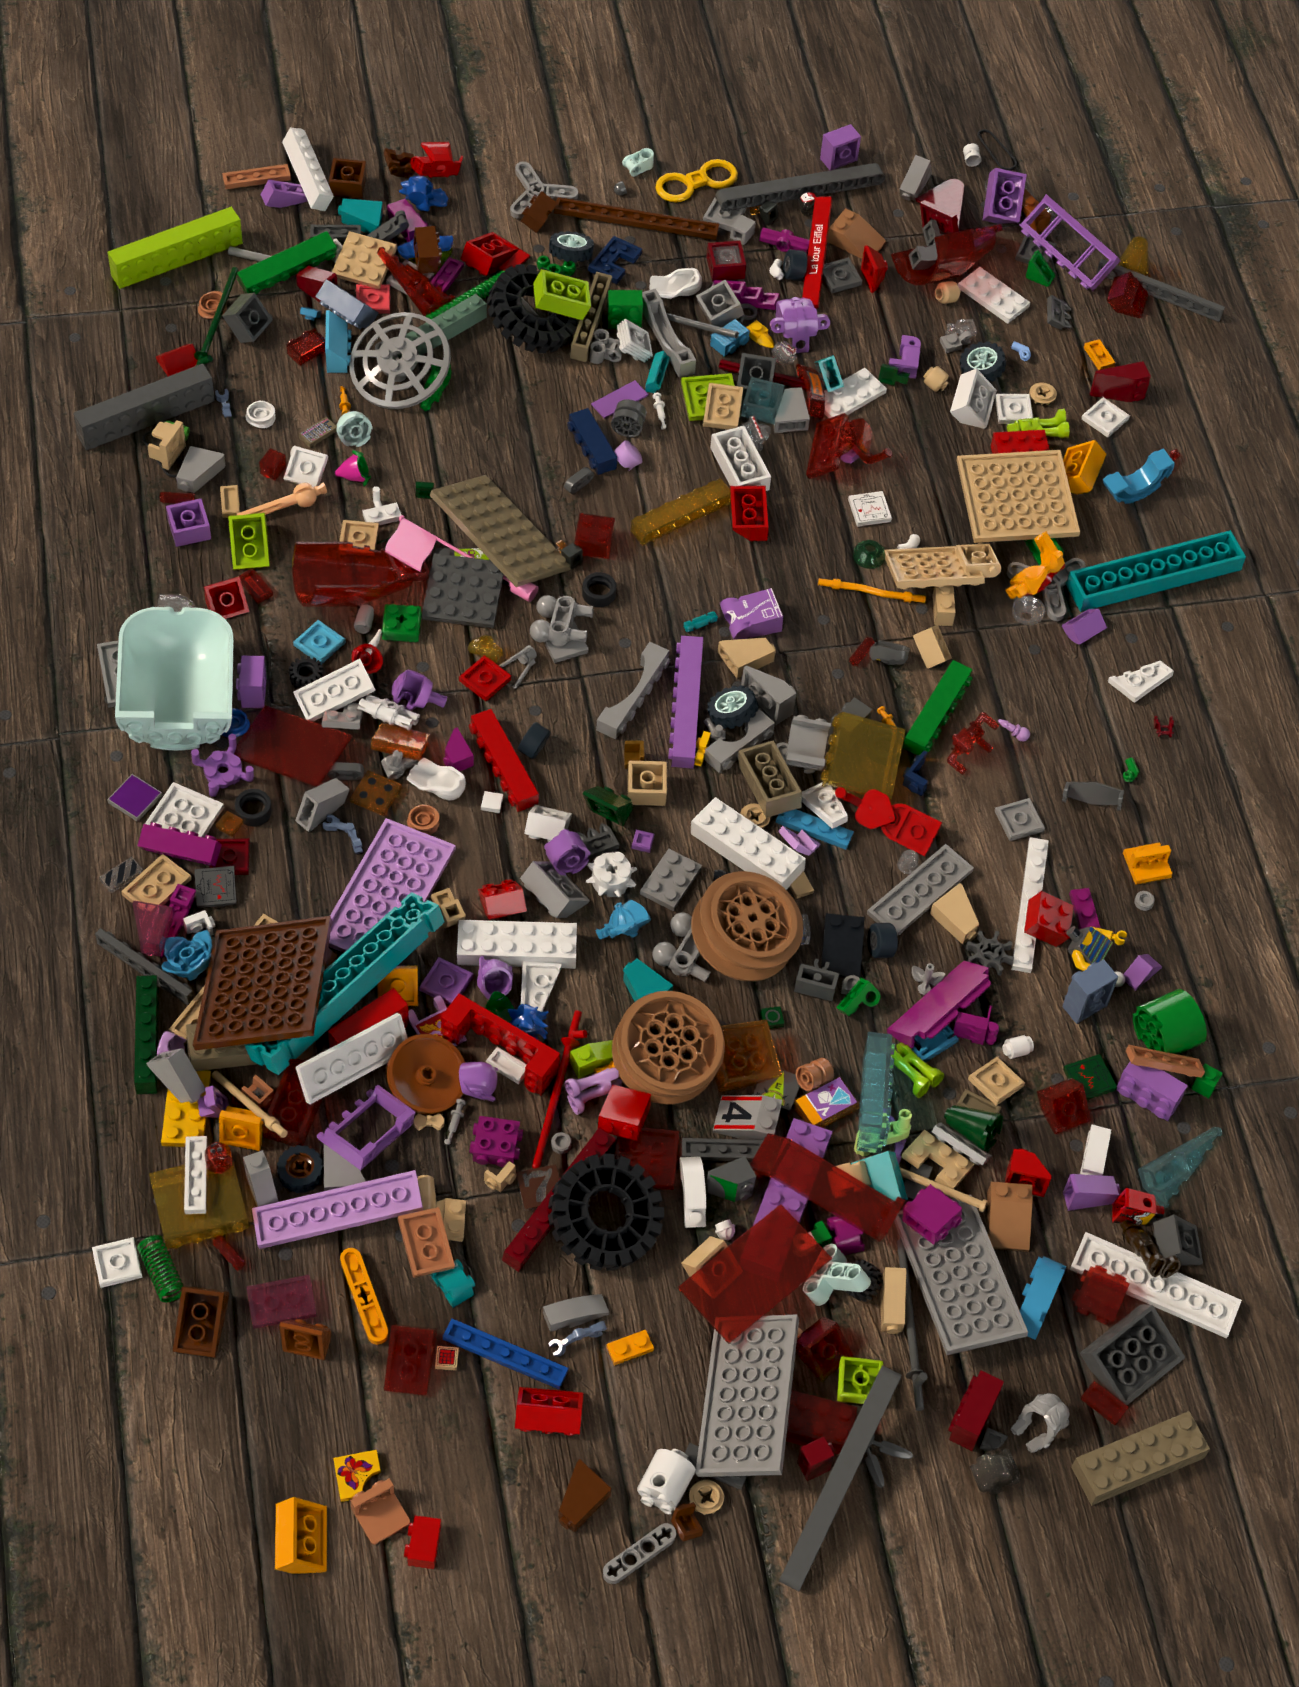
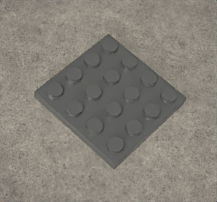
[421,553,504,628]

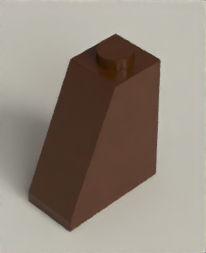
[558,1459,612,1532]

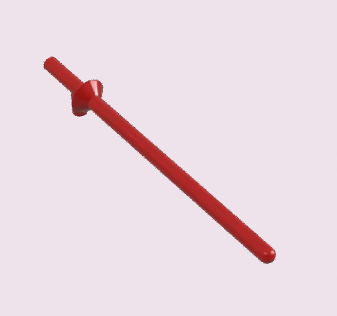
[532,1010,588,1169]

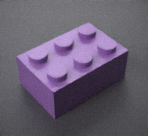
[1116,1062,1188,1121]

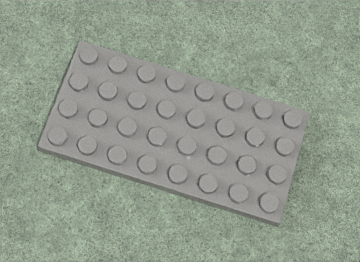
[892,1195,1028,1355]
[695,1314,799,1477]

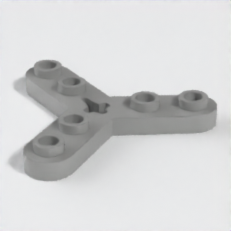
[510,162,578,219]
[1007,558,1086,621]

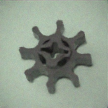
[966,931,1014,976]

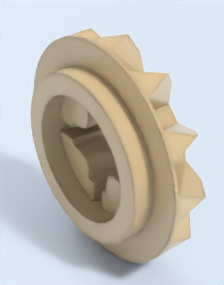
[1029,383,1057,405]
[740,804,770,829]
[689,1480,724,1515]

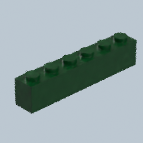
[134,975,159,1094]

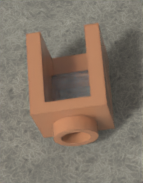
[241,1075,274,1108]

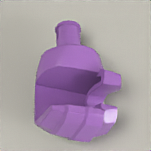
[392,669,447,711]

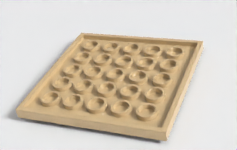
[956,450,1080,543]

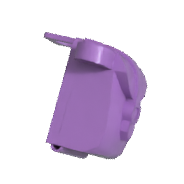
[770,297,830,353]

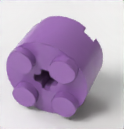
[544,829,590,875]

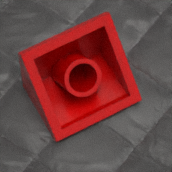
[155,344,197,377]
[204,576,250,619]

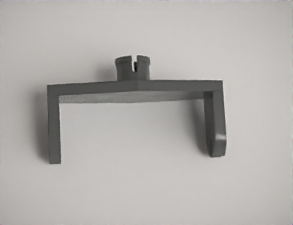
[1062,782,1124,811]

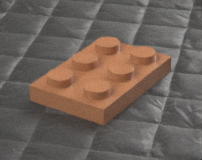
[398,1207,455,1278]

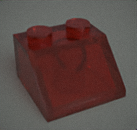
[1037,1078,1091,1134]
[796,1317,853,1381]

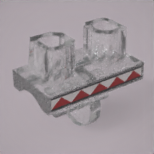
[741,415,771,451]

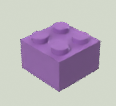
[820,124,861,171]
[166,499,211,547]
[236,656,267,708]

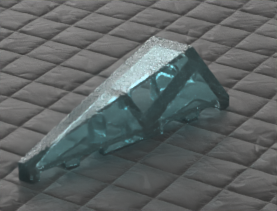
[1138,1127,1222,1208]

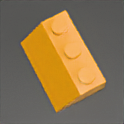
[1063,440,1106,495]
[275,1497,327,1574]

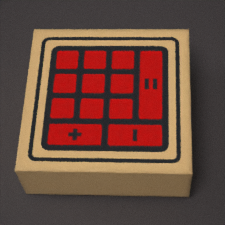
[435,1346,459,1371]

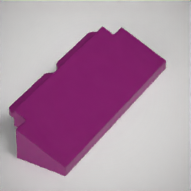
[887,961,991,1049]

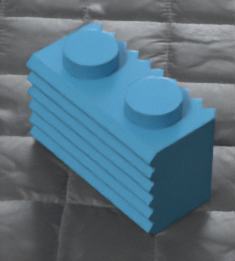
[710,319,750,357]

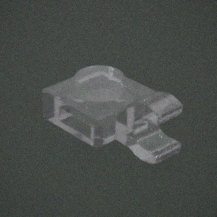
[945,319,977,336]

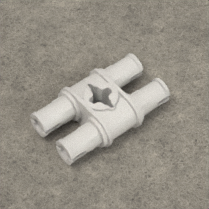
[357,694,420,730]

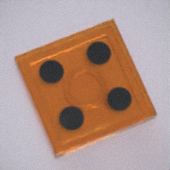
[350,770,402,816]

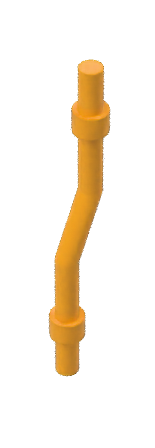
[818,578,926,603]

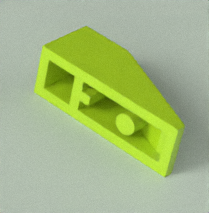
[570,1040,613,1079]

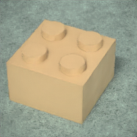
[628,761,667,806]

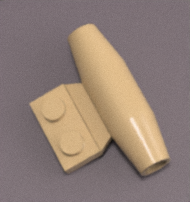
[418,1175,466,1242]

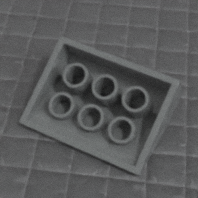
[1080,1305,1185,1407]

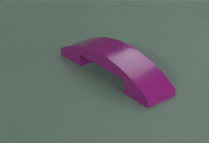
[144,884,196,958]

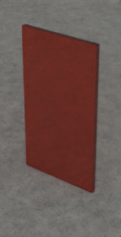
[678,1204,832,1344]

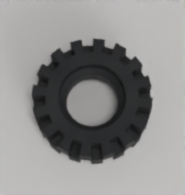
[289,656,323,689]
[846,1260,883,1302]

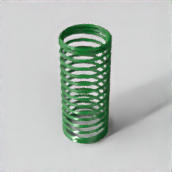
[137,1235,184,1303]

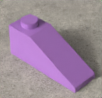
[260,179,308,208]

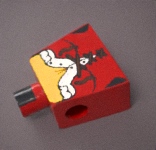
[1112,1188,1164,1225]

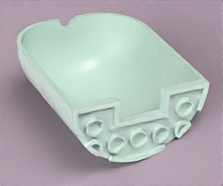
[115,607,233,751]

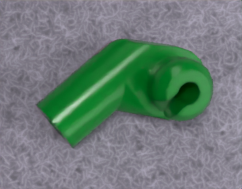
[1123,757,1139,782]

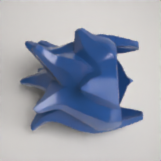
[508,1004,549,1040]

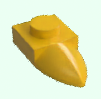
[746,320,774,348]

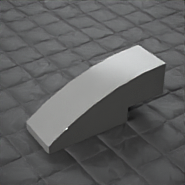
[543,1294,609,1332]

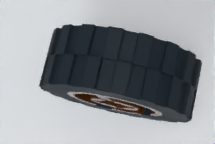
[277,1145,324,1193]

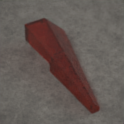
[377,247,455,317]

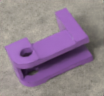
[889,335,921,379]

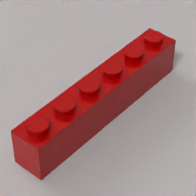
[469,709,539,812]

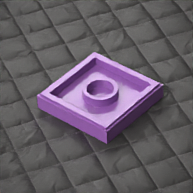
[419,957,473,1005]

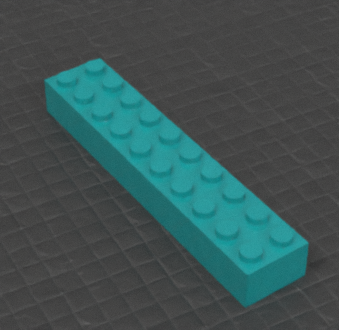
[1066,530,1246,612]

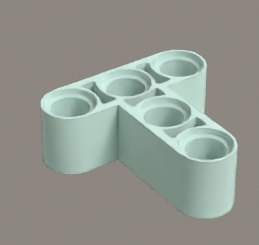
[803,1244,871,1306]

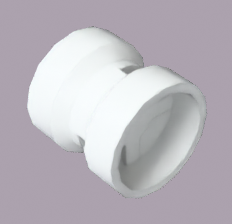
[963,144,981,167]

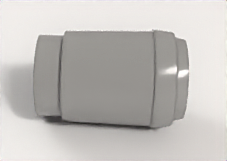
[354,605,374,634]

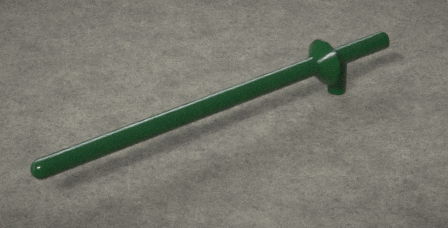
[194,267,239,366]

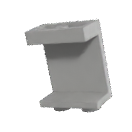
[785,715,831,771]

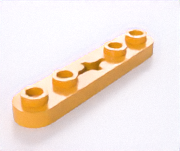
[340,1248,388,1345]

